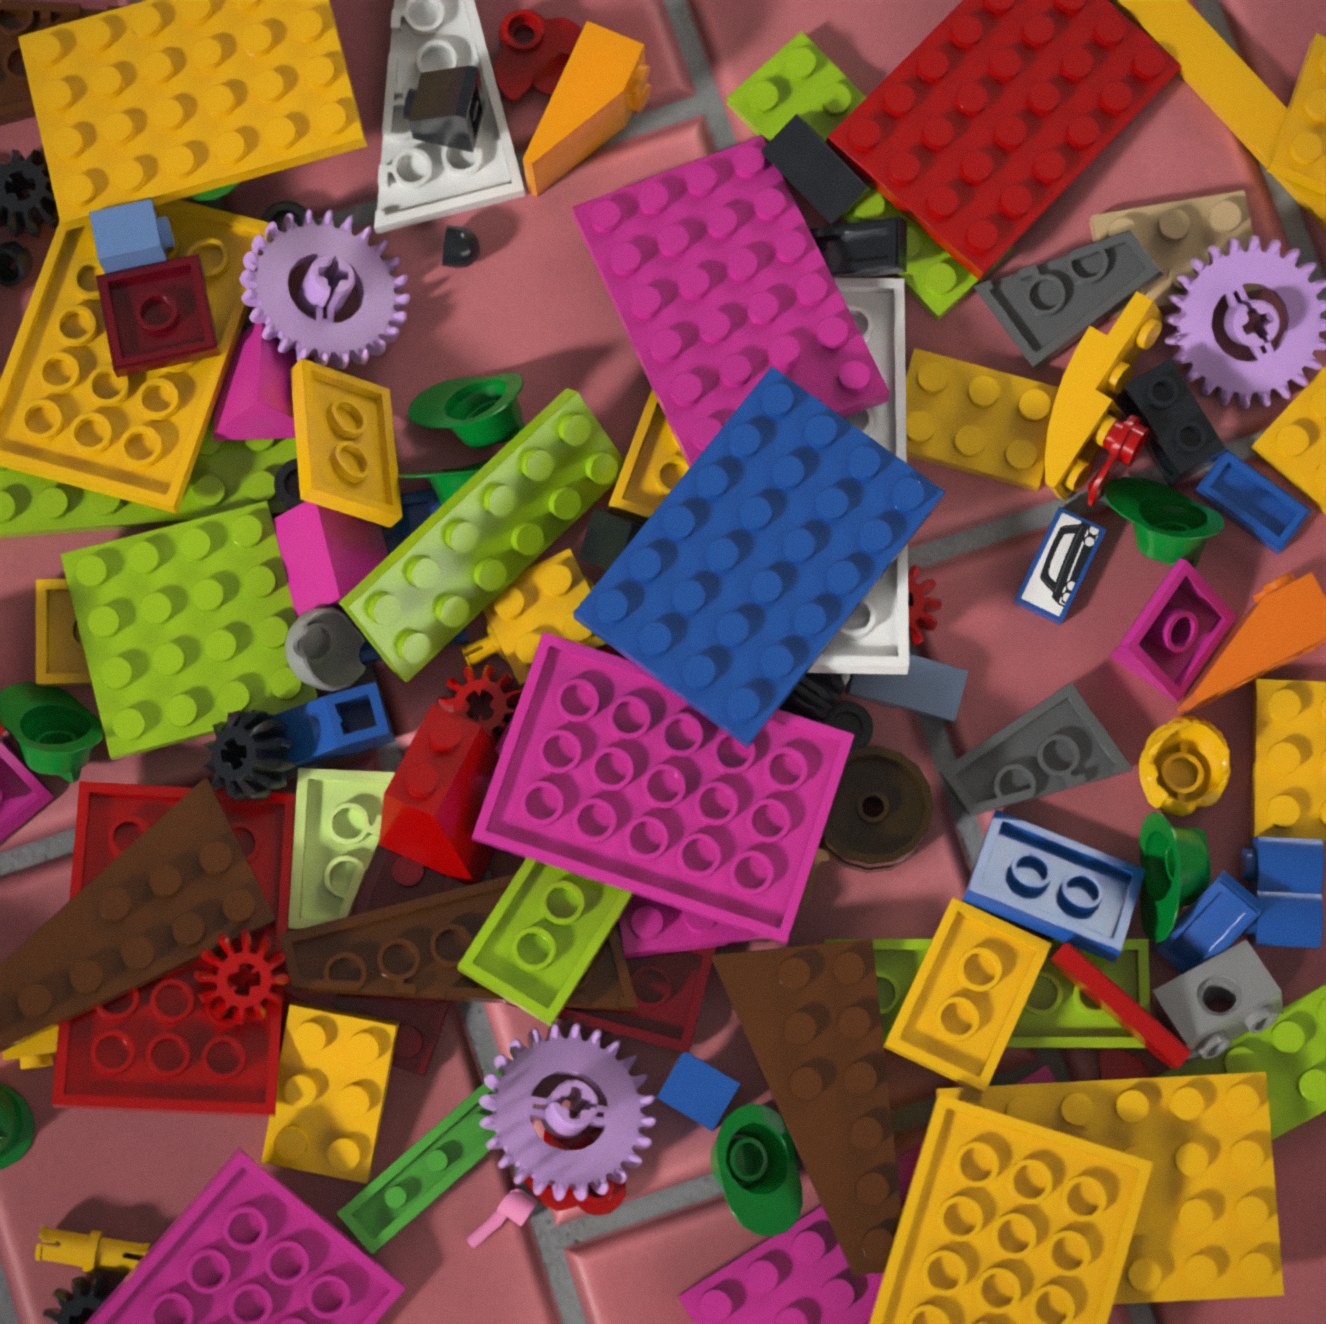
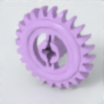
[239,209,410,369]
[1163,235,1326,409]
[479,1022,657,1201]

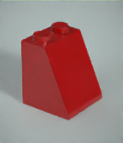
[379,704,499,885]

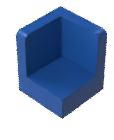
[656,1052,740,1131]

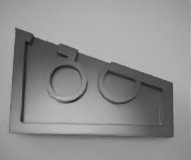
[973,230,1164,371]
[938,682,1133,817]

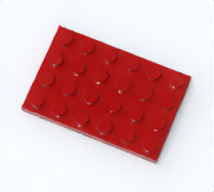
[826,0,1182,281]
[52,781,296,1117]

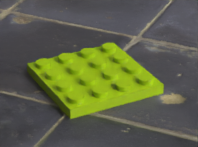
[60,501,319,760]

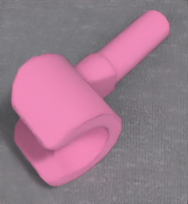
[466,1188,538,1249]

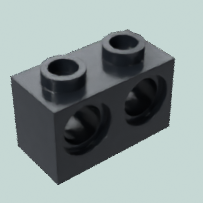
[1116,359,1226,487]

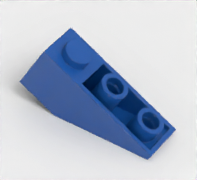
[272,682,396,773]

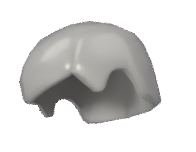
[285,607,366,691]

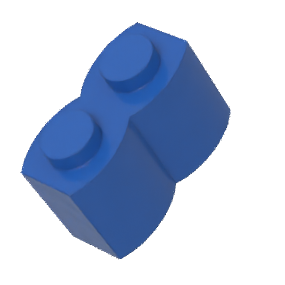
[1239,837,1324,949]

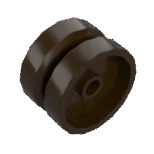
[820,746,934,873]

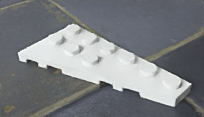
[374,0,526,234]

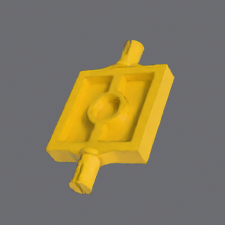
[460,548,609,690]

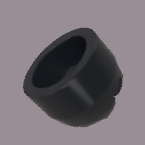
[442,225,480,268]
[0,241,33,287]

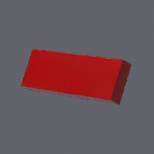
[1047,942,1191,1069]

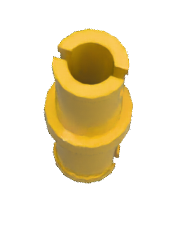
[35,1225,151,1275]

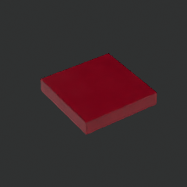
[96,254,221,378]

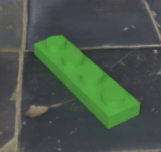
[336,1071,538,1255]

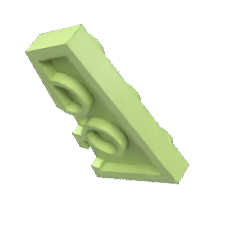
[288,768,395,930]

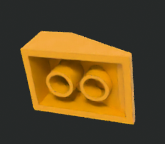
[522,21,651,197]

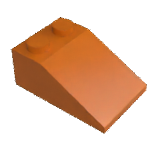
[1176,572,1326,717]

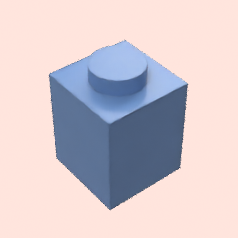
[89,199,175,274]

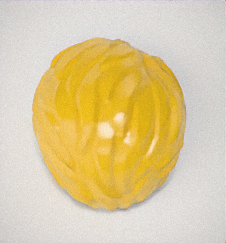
[1139,715,1231,817]

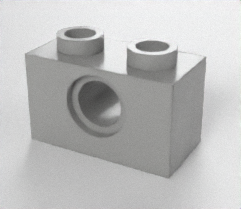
[1152,939,1283,1064]

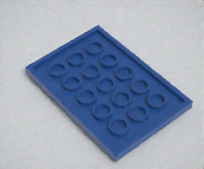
[573,366,945,748]

